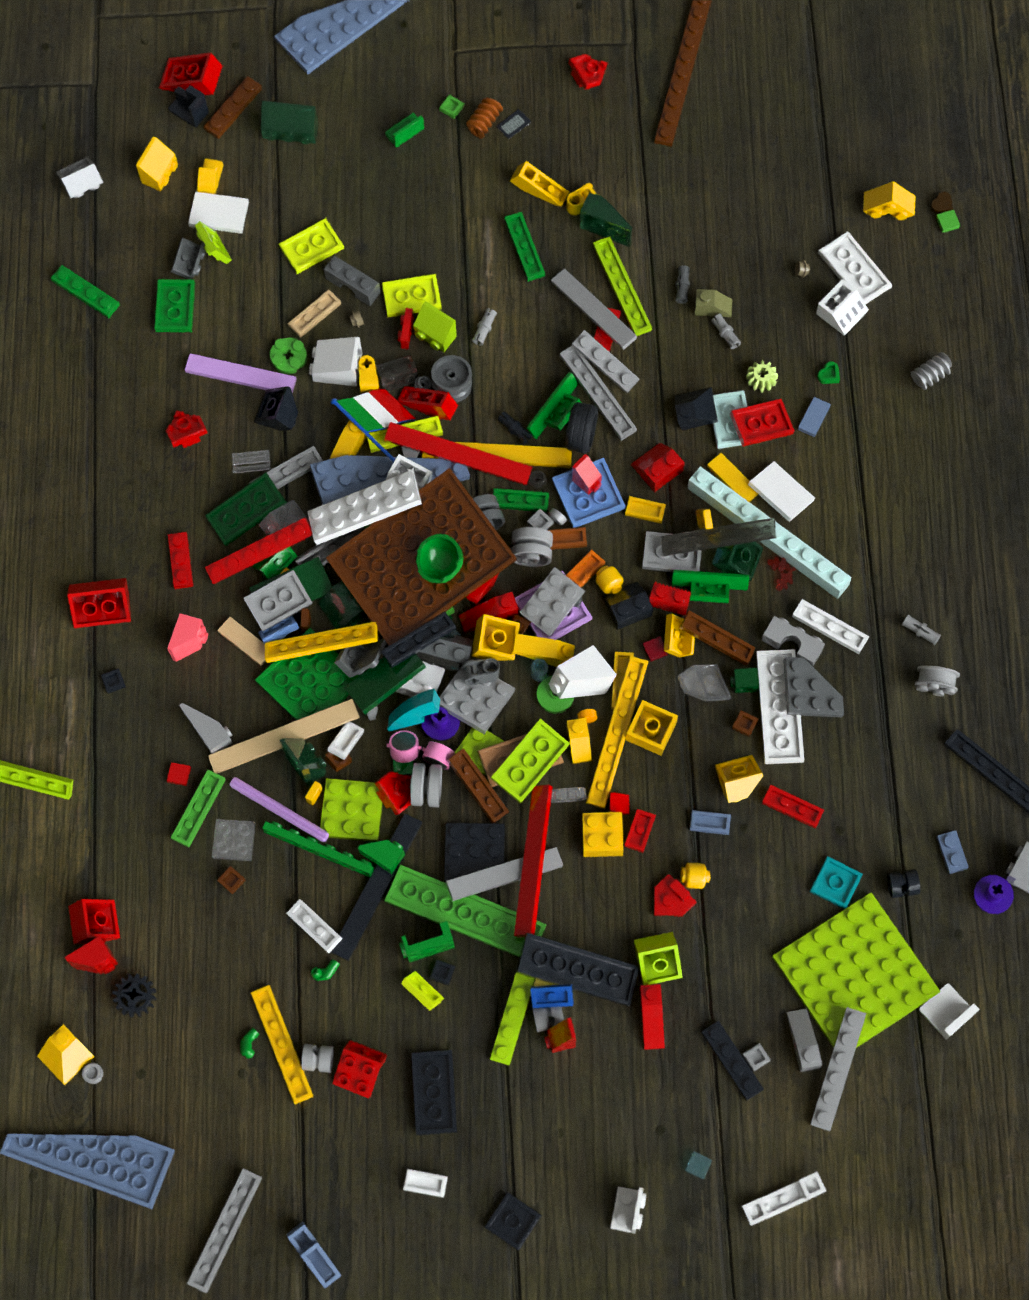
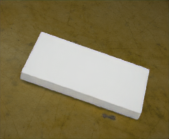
[818,232,892,304]

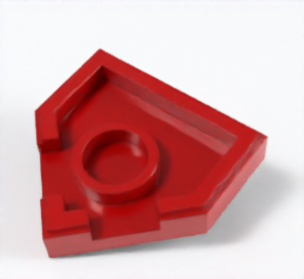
[568,54,608,90]
[166,411,208,448]
[375,771,411,815]
[654,874,697,917]

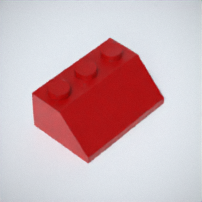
[67,578,131,628]

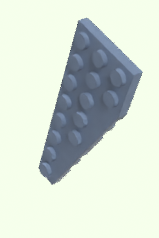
[274,0,408,74]
[310,455,470,505]
[0,1134,175,1209]

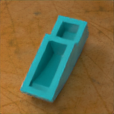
[387,688,440,732]

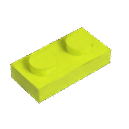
[401,971,444,1011]

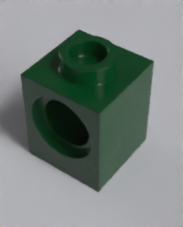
[730,668,759,693]

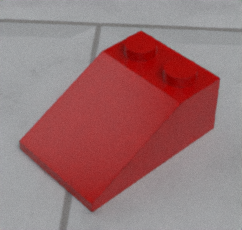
[159,53,223,96]

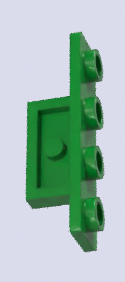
[527,372,582,439]
[672,570,749,603]

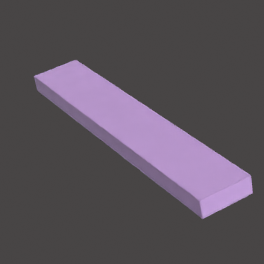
[185,354,296,393]

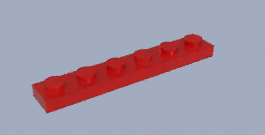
[205,518,313,584]

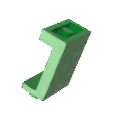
[399,921,455,963]

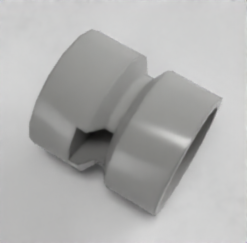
[532,1007,564,1032]
[302,1044,334,1073]

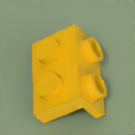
[664,614,695,658]

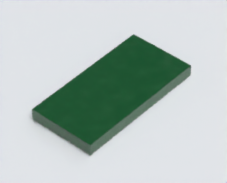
[205,472,287,546]
[249,557,334,602]
[344,654,426,714]

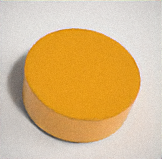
[577,709,597,723]

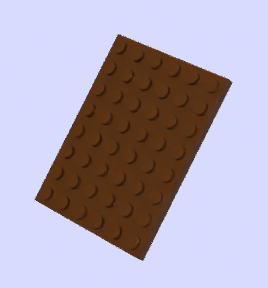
[326,468,517,646]

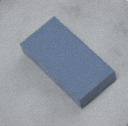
[798,397,831,437]
[690,810,731,835]

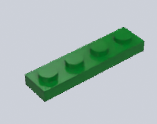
[504,212,545,281]
[51,265,120,318]

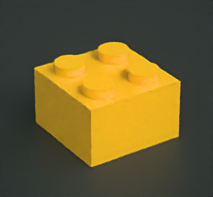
[626,700,678,756]
[582,812,623,857]

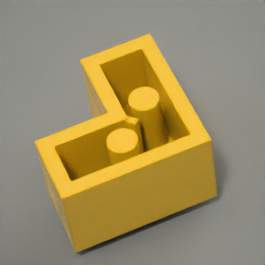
[863,181,915,220]

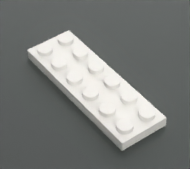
[307,470,422,545]
[756,649,804,764]

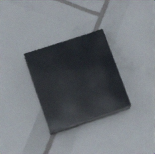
[484,1192,542,1251]

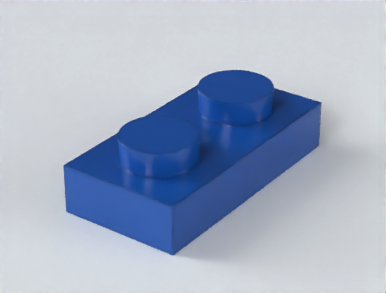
[531,984,574,1008]

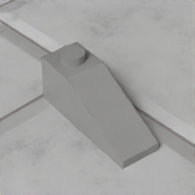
[179,703,233,754]
[787,1008,822,1072]

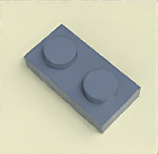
[936,830,969,874]

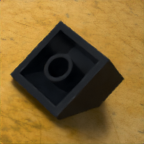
[602,582,653,630]

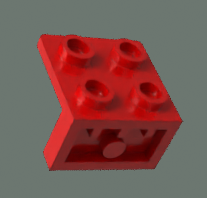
[333,1040,387,1098]

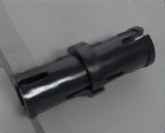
[498,411,532,444]

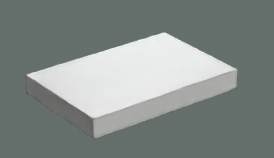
[188,192,249,233]
[748,461,815,522]

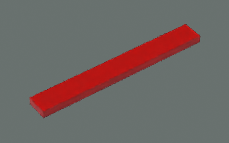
[384,422,532,486]
[514,785,553,938]

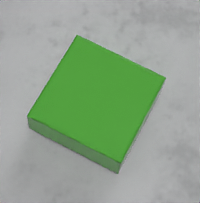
[439,95,464,119]
[936,210,960,233]

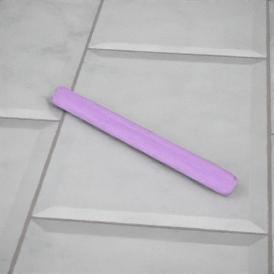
[230,777,329,842]

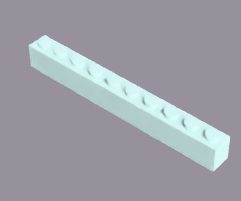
[688,466,852,599]

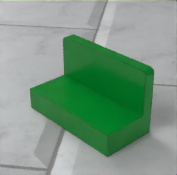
[385,113,424,148]
[252,547,298,580]

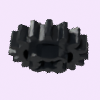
[113,974,157,1018]

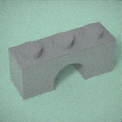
[762,616,825,666]

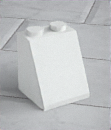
[309,337,362,386]
[549,645,617,699]

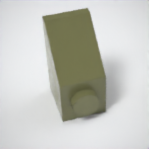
[695,289,732,317]

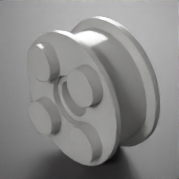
[915,666,960,696]

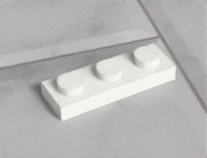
[286,899,343,953]

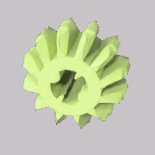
[746,360,778,393]

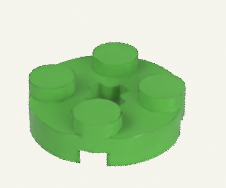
[270,338,307,374]

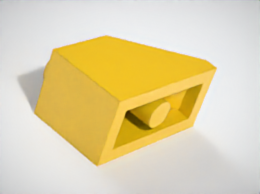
[567,718,592,764]

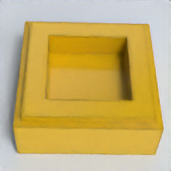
[305,781,323,806]

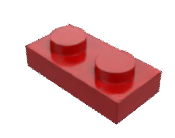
[398,308,414,350]
[625,809,656,853]

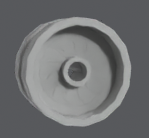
[511,527,553,567]
[410,763,442,808]

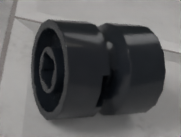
[887,869,920,898]

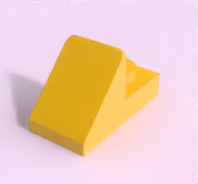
[197,159,223,194]

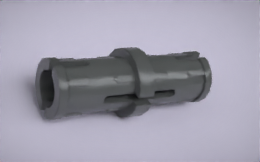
[675,265,690,304]

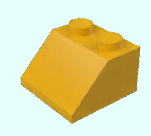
[136,136,178,191]
[471,614,520,661]

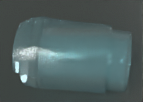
[531,658,549,682]

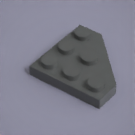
[783,657,844,718]

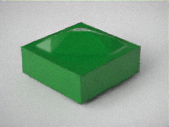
[393,759,413,776]

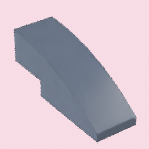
[286,1222,342,1288]

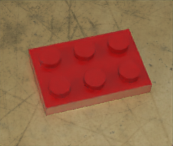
[730,399,795,447]

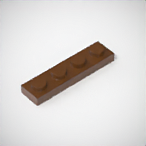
[204,76,262,139]
[680,610,756,666]
[447,748,509,824]

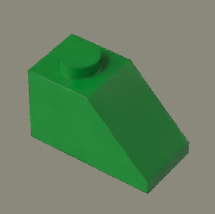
[358,840,405,874]

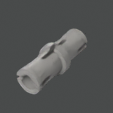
[472,308,497,346]
[711,314,741,349]
[902,615,941,645]

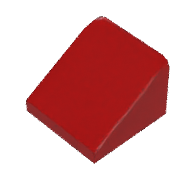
[610,792,629,815]

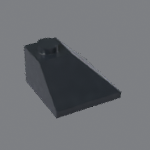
[254,386,298,431]
[675,387,718,431]

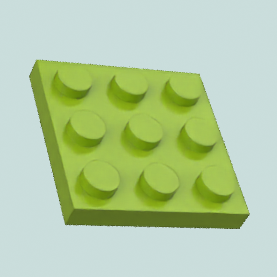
[320,778,383,842]

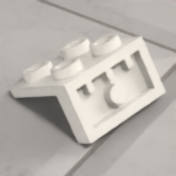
[396,661,445,697]
[919,984,979,1040]
[611,1187,647,1233]

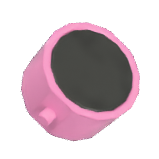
[387,730,422,763]
[422,741,455,769]

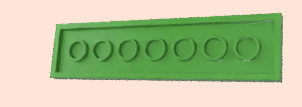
[385,865,546,957]

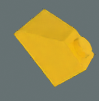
[715,755,763,803]
[37,1025,94,1085]

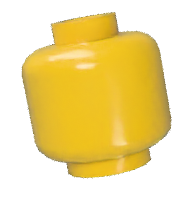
[596,566,624,594]
[681,863,710,889]

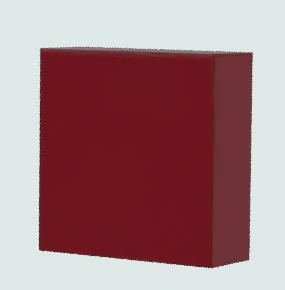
[643,636,668,662]

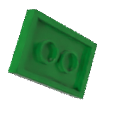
[155,279,195,332]

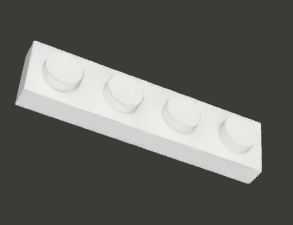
[792,599,869,654]

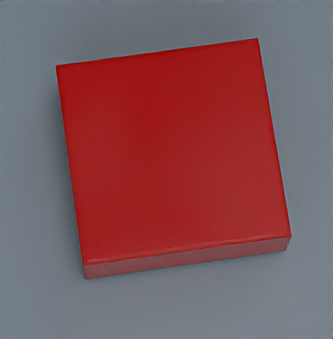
[167,762,191,786]

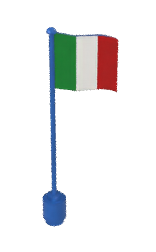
[331,389,416,463]

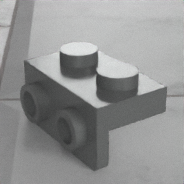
[170,238,206,280]

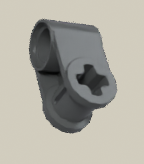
[462,658,500,685]

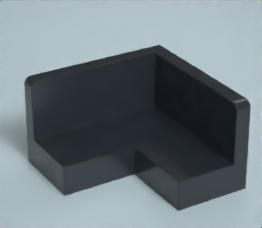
[168,85,209,128]

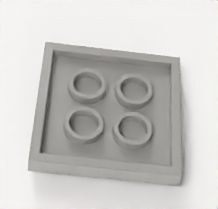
[439,666,515,734]

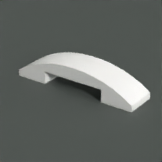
[742,1172,826,1226]

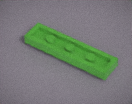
[171,770,226,848]

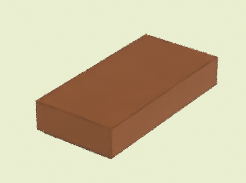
[548,527,587,550]

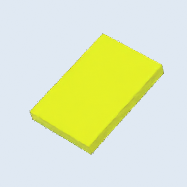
[279,218,344,274]
[382,274,442,317]

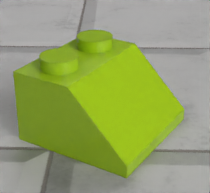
[413,301,457,352]
[634,932,683,985]

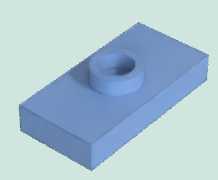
[258,616,299,644]

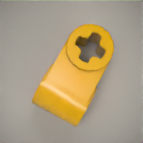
[566,183,601,215]
[358,355,379,393]

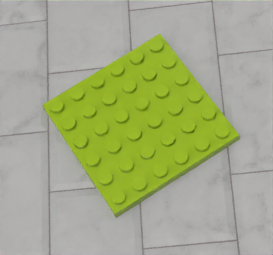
[772,892,941,1048]

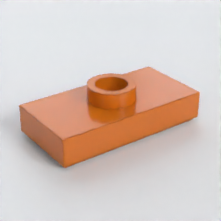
[566,549,605,588]

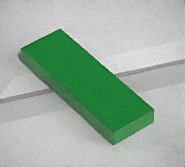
[493,488,549,512]

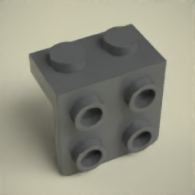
[334,638,387,678]

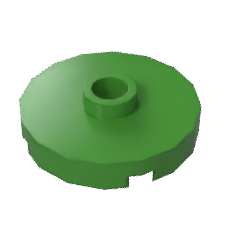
[536,676,575,714]

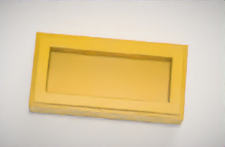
[625,496,666,523]

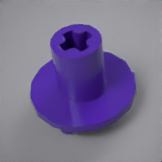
[422,707,460,741]
[974,875,1014,914]

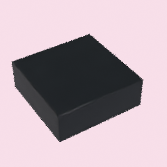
[101,668,126,694]
[430,960,455,986]

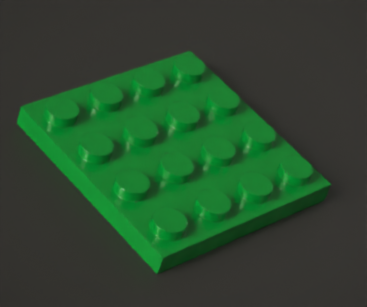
[255,628,360,721]

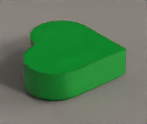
[817,361,840,384]

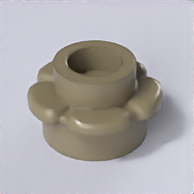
[795,260,810,278]
[350,311,364,328]

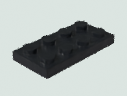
[411,1050,457,1136]

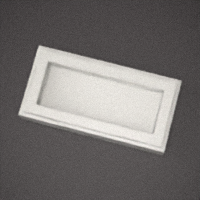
[328,722,364,760]
[403,1169,448,1198]

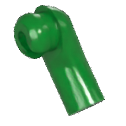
[311,959,340,981]
[240,1027,260,1059]

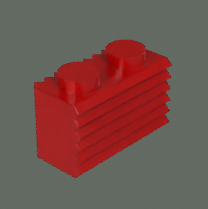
[649,582,691,615]

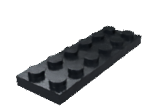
[516,933,639,1006]

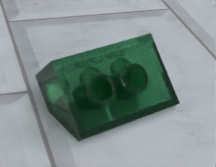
[261,101,319,144]

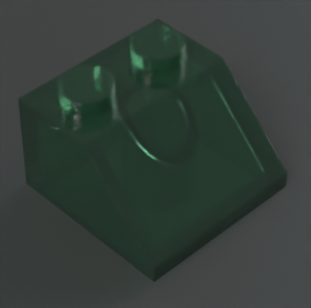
[712,530,764,581]
[318,581,367,629]

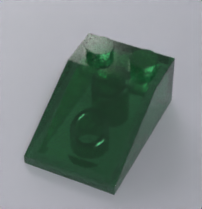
[580,193,632,247]
[280,738,327,787]

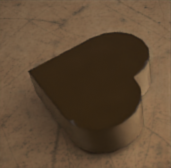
[931,192,953,214]

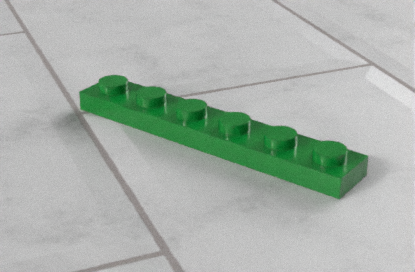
[262,821,374,878]

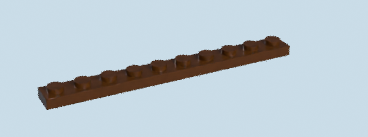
[655,0,712,147]

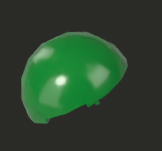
[416,534,464,583]

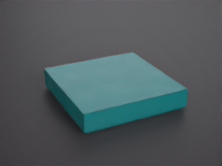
[810,856,863,909]

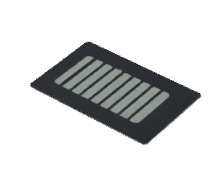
[496,109,531,139]

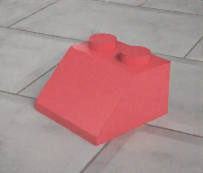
[167,614,208,662]

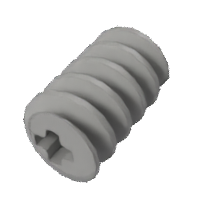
[911,352,952,390]

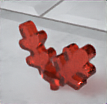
[768,557,796,591]

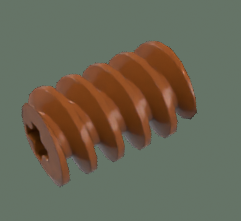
[466,97,503,138]

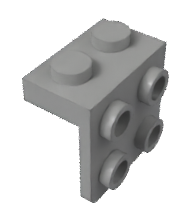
[1005,842,1029,893]

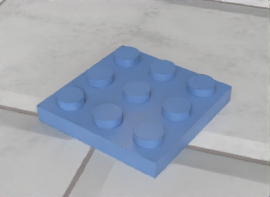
[552,458,626,528]

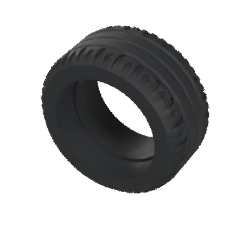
[565,402,598,453]

